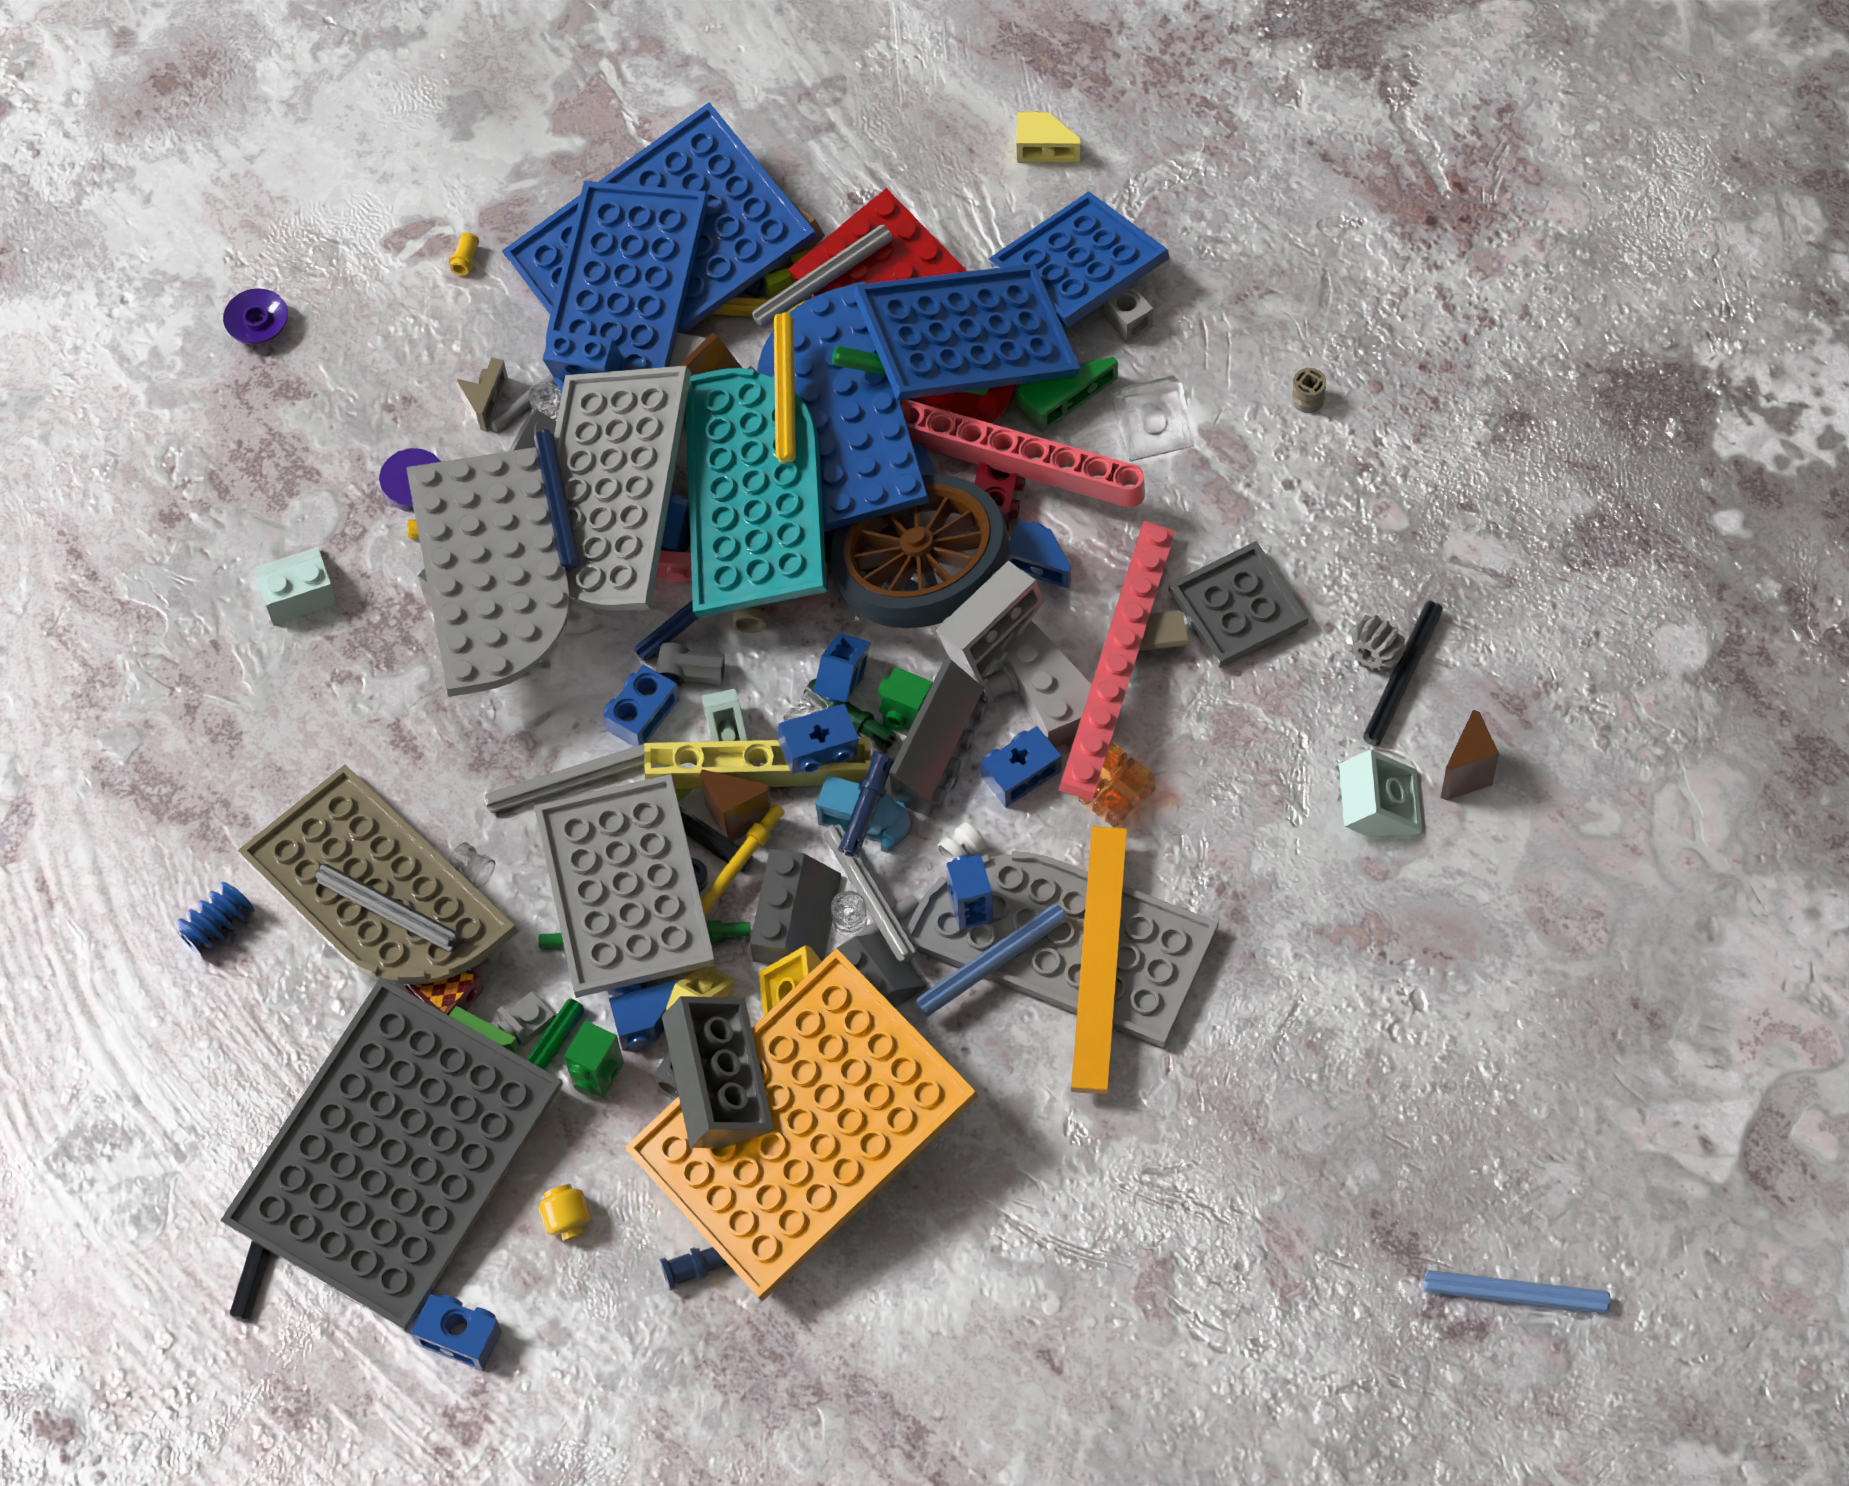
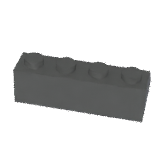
[889,658,988,817]
[662,996,774,1148]

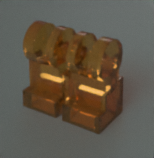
[1078,742,1156,828]

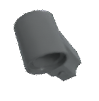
[656,643,725,687]

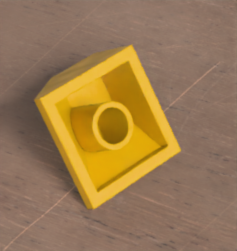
[759,945,822,1017]

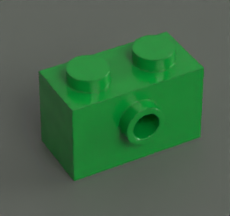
[878,667,933,736]
[564,1020,624,1098]

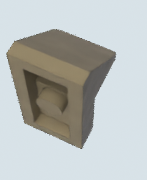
[456,357,508,431]

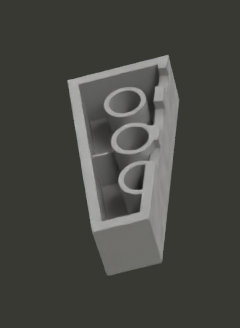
[1002,620,1092,748]

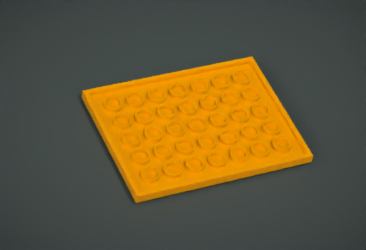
[624,948,979,1301]

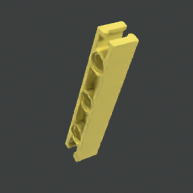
[644,738,872,789]

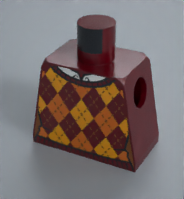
[402,958,489,1016]

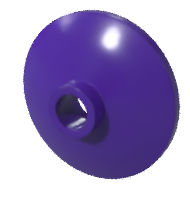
[223,288,288,344]

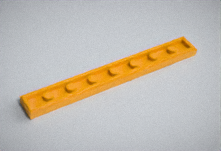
[1071,826,1127,1094]

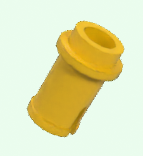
[449,232,479,275]

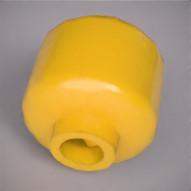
[538,1184,592,1241]

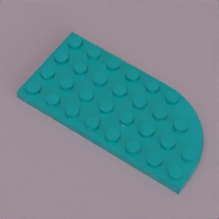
[685,368,827,618]

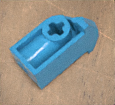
[816,775,911,853]

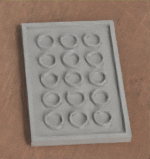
[534,774,716,998]

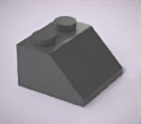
[826,933,927,1008]

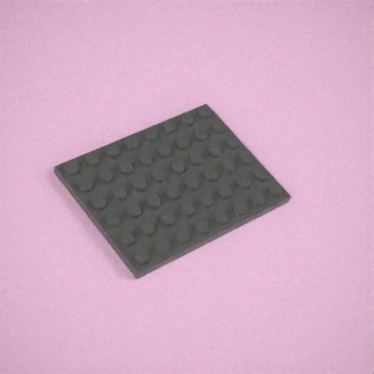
[220,977,563,1332]

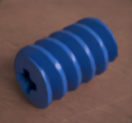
[175,881,255,958]

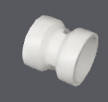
[937,822,986,863]

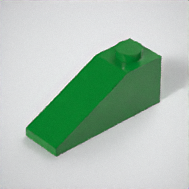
[1017,357,1118,433]

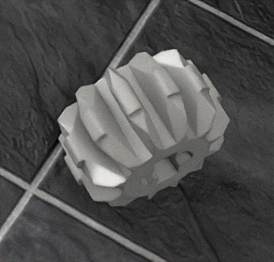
[1346,615,1406,672]

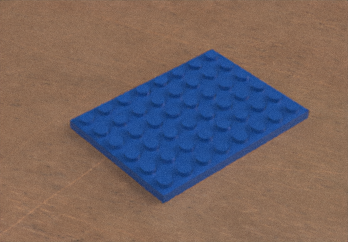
[502,102,817,334]

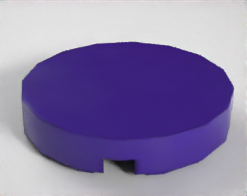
[379,448,441,510]

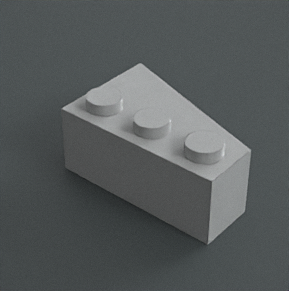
[935,561,1045,687]

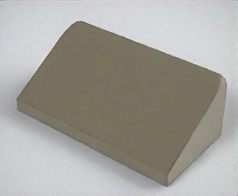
[1138,610,1189,652]

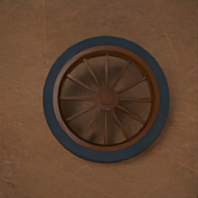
[830,475,1009,628]

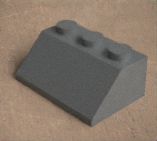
[750,849,841,964]

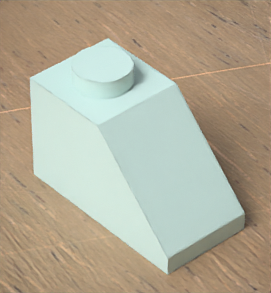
[701,689,752,764]

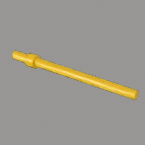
[701,804,785,916]

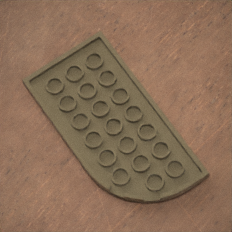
[237,764,518,985]

